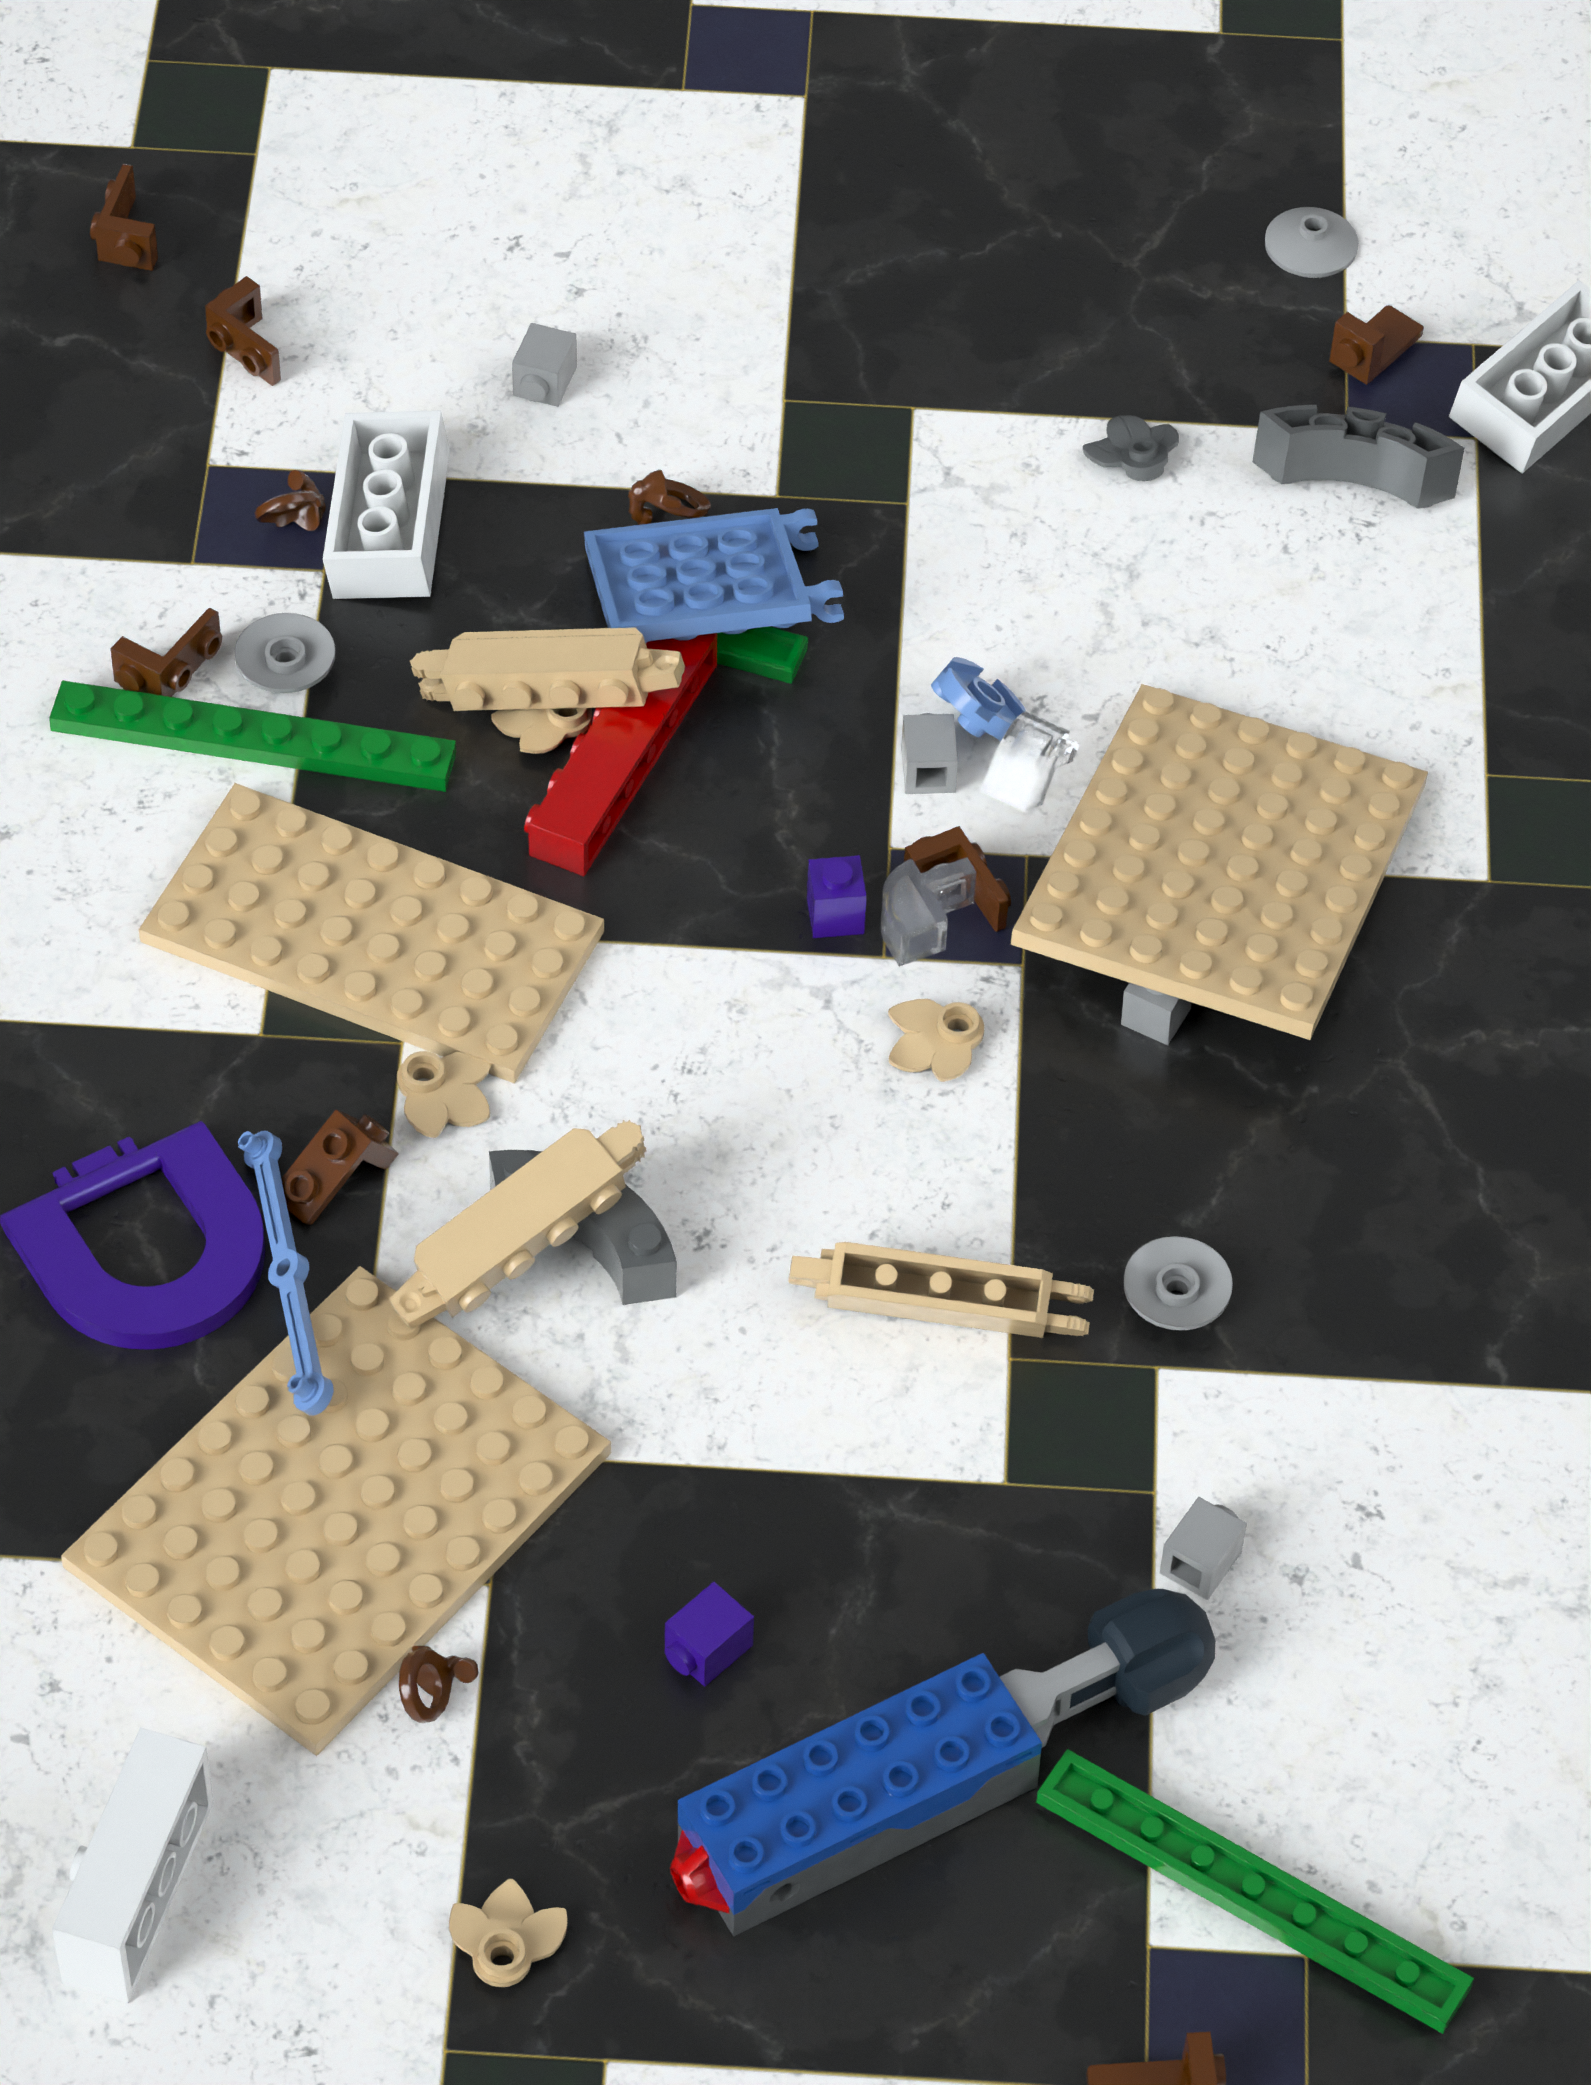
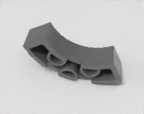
[1252,405,1465,509]
[489,1150,677,1305]

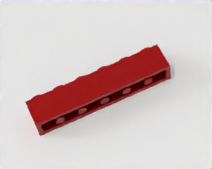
[524,633,717,877]

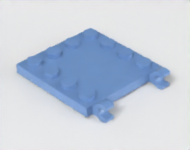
[584,508,844,643]

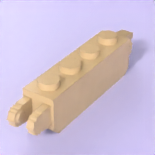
[410,628,685,711]
[389,1120,647,1329]
[789,1242,1094,1338]

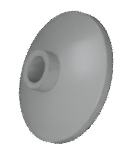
[1265,207,1358,278]
[235,613,335,693]
[1124,1236,1233,1330]

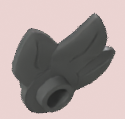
[1083,415,1179,481]

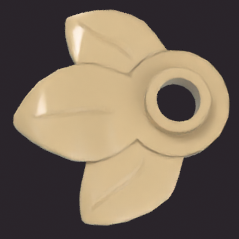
[491,708,592,754]
[888,999,984,1082]
[397,1051,491,1138]
[449,1879,567,1987]

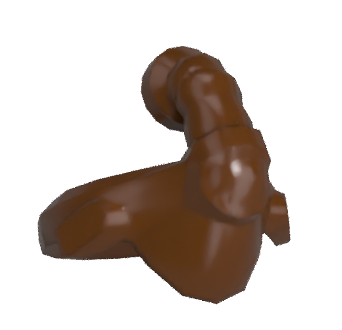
[628,469,711,525]
[255,470,326,531]
[399,1646,479,1723]

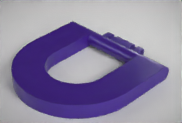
[0,1121,265,1350]

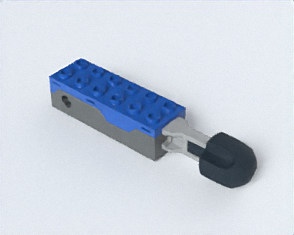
[670,1588,1216,1937]

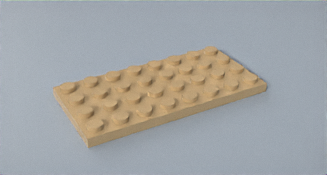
[139,783,604,1083]

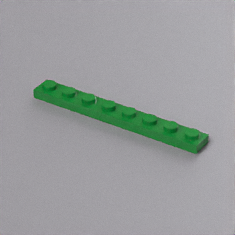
[49,680,456,792]
[1036,1749,1474,2034]

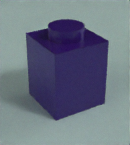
[807,855,866,938]
[665,1582,754,1687]

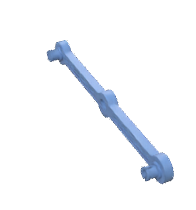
[238,1131,334,1416]

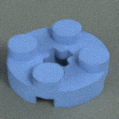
[931,657,1028,744]

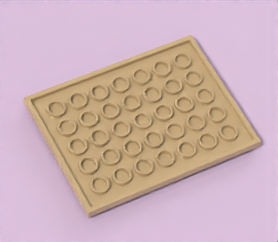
[1010,684,1428,1040]
[61,1266,611,1756]

